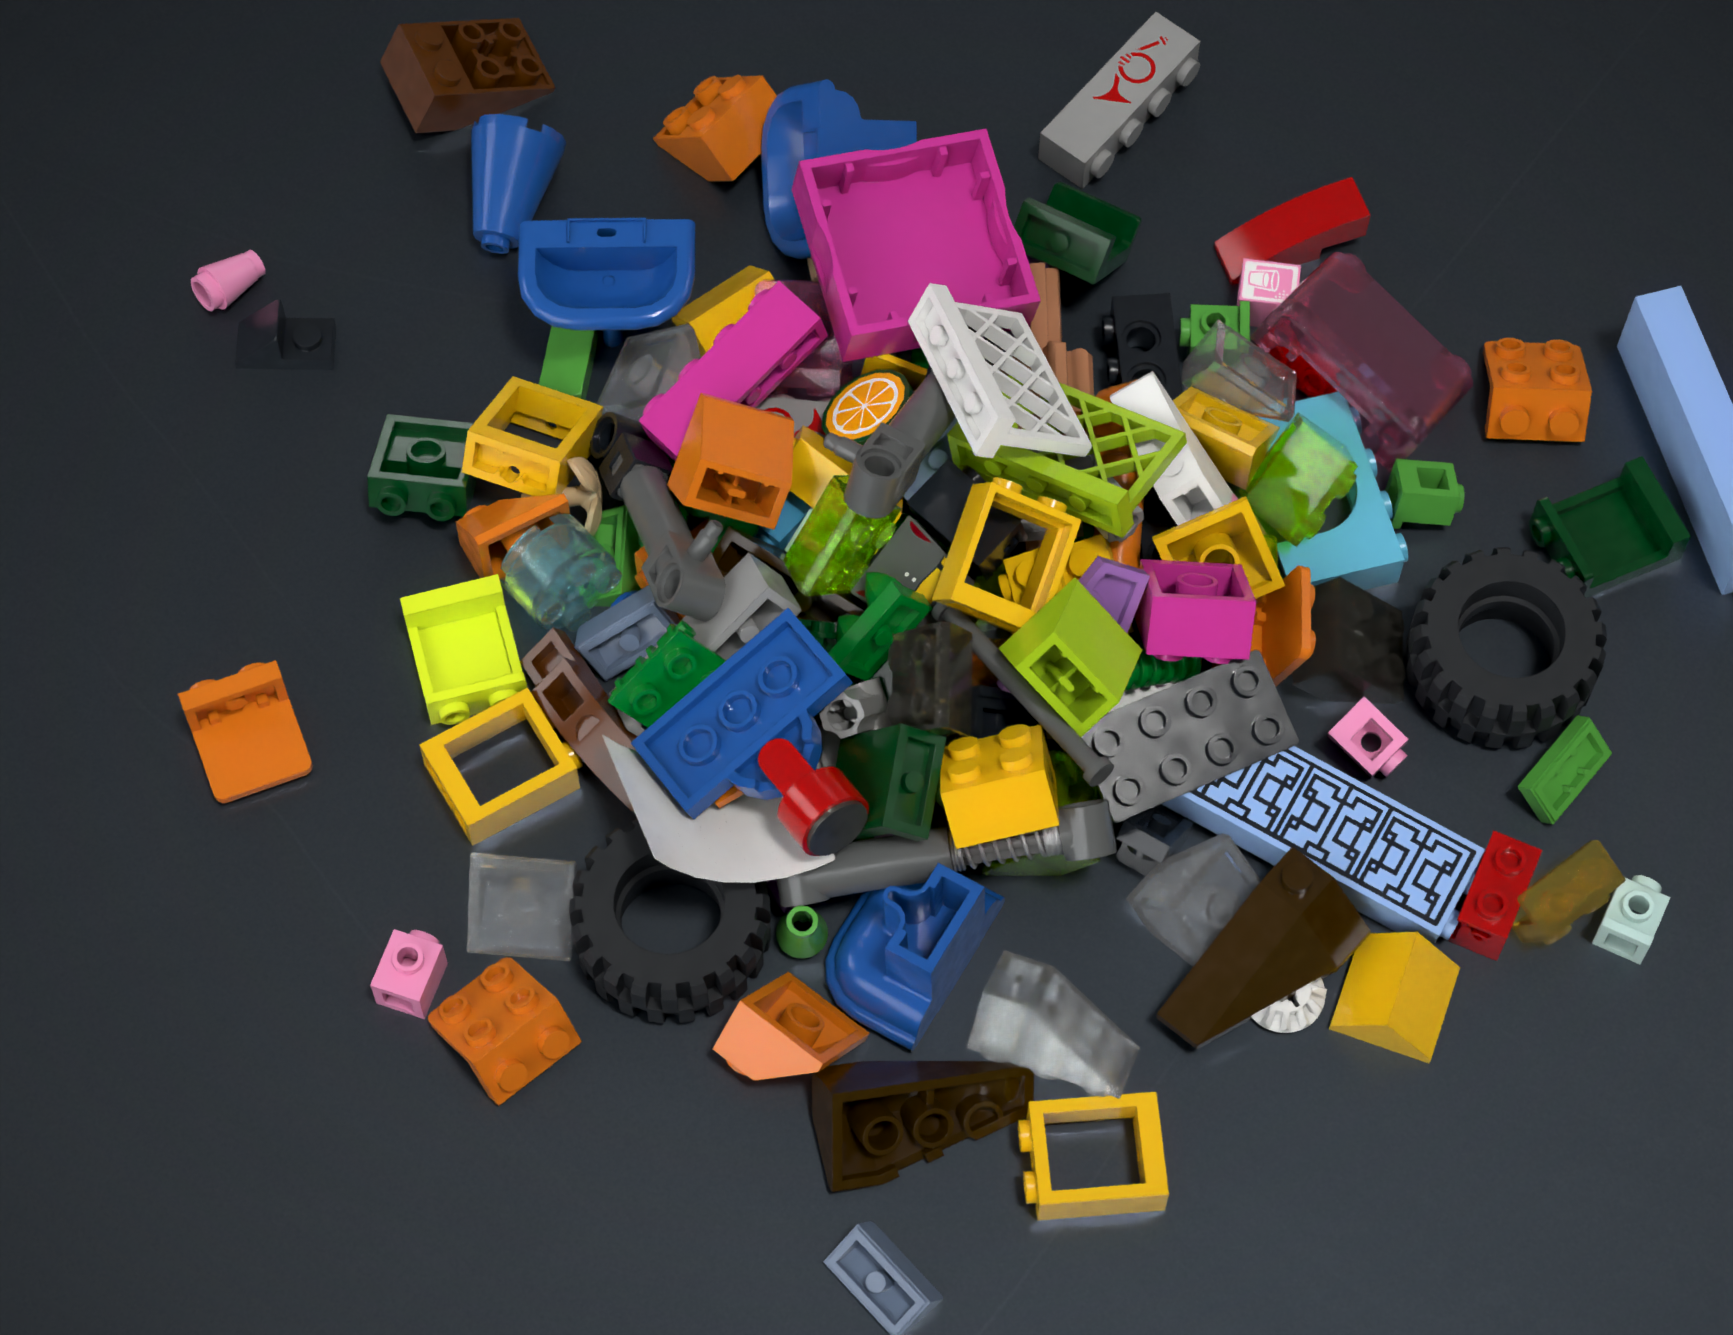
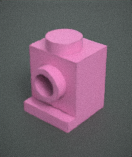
[1327,697,1408,778]

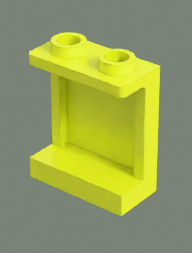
[400,574,527,725]

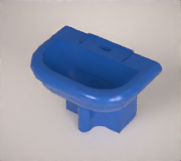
[761,79,917,259]
[518,218,696,347]
[825,863,1005,1051]

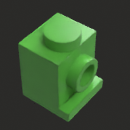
[1179,301,1250,368]
[1385,459,1464,529]

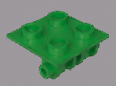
[607,620,726,727]

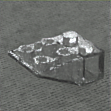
[967,950,1140,1099]

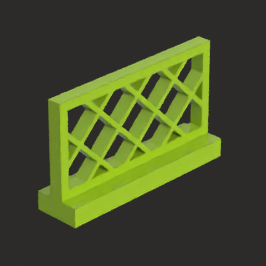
[947,375,1187,538]

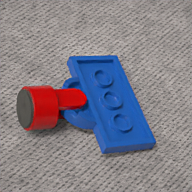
[631,608,869,856]

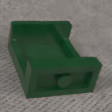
[1014,182,1142,284]
[1529,456,1691,598]
[835,724,946,842]

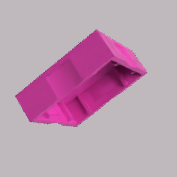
[792,129,1041,362]

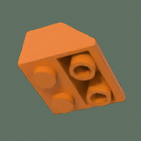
[653,75,777,181]
[667,393,794,530]

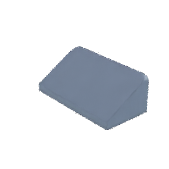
[574,585,680,682]
[823,1221,943,1335]

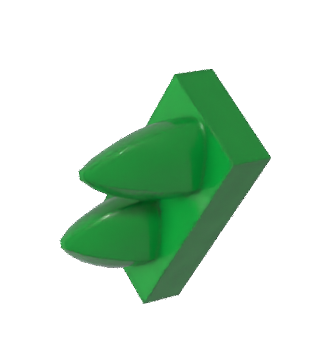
[828,572,933,681]

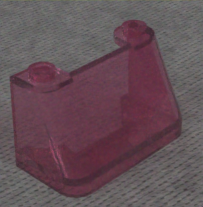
[1250,252,1473,472]

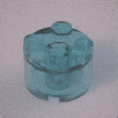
[500,514,622,631]

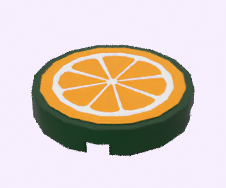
[822,369,915,445]

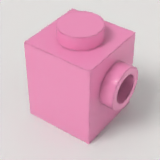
[370,929,448,1019]

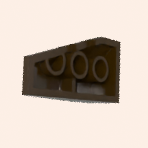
[1156,846,1371,1050]
[812,1061,1034,1192]

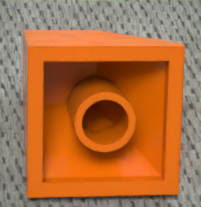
[455,493,575,584]
[713,972,870,1081]

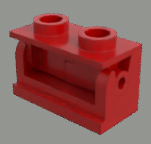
[1449,831,1543,961]

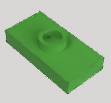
[1517,715,1612,825]

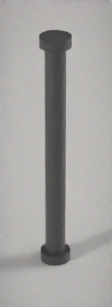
[931,602,1114,787]

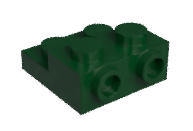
[367,414,476,521]

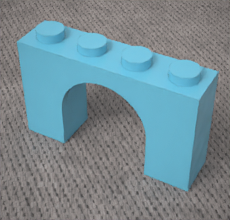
[1248,390,1408,602]

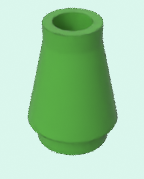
[776,906,828,959]

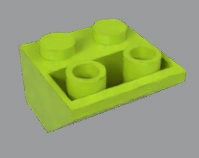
[998,577,1142,737]

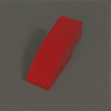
[1214,177,1371,285]

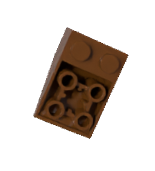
[380,18,556,133]

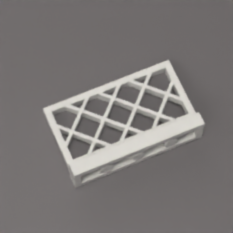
[908,283,1092,458]

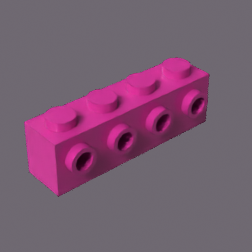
[638,281,828,461]

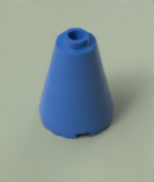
[471,114,566,254]

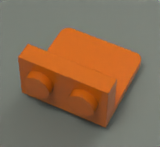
[1483,338,1592,442]
[1212,565,1316,687]
[178,660,313,803]
[428,957,582,1106]

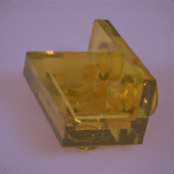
[1512,840,1626,945]

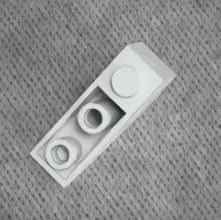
[1109,371,1233,525]

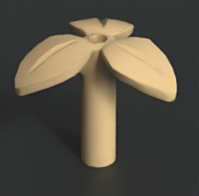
[521,457,603,543]

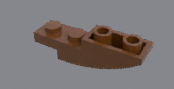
[520,627,638,812]

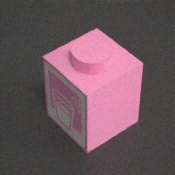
[1236,258,1308,329]

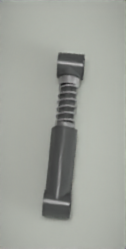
[776,799,1117,907]

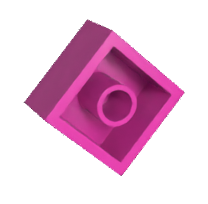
[1134,559,1256,664]

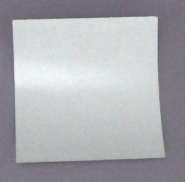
[602,735,835,883]

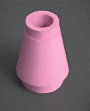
[191,250,265,311]

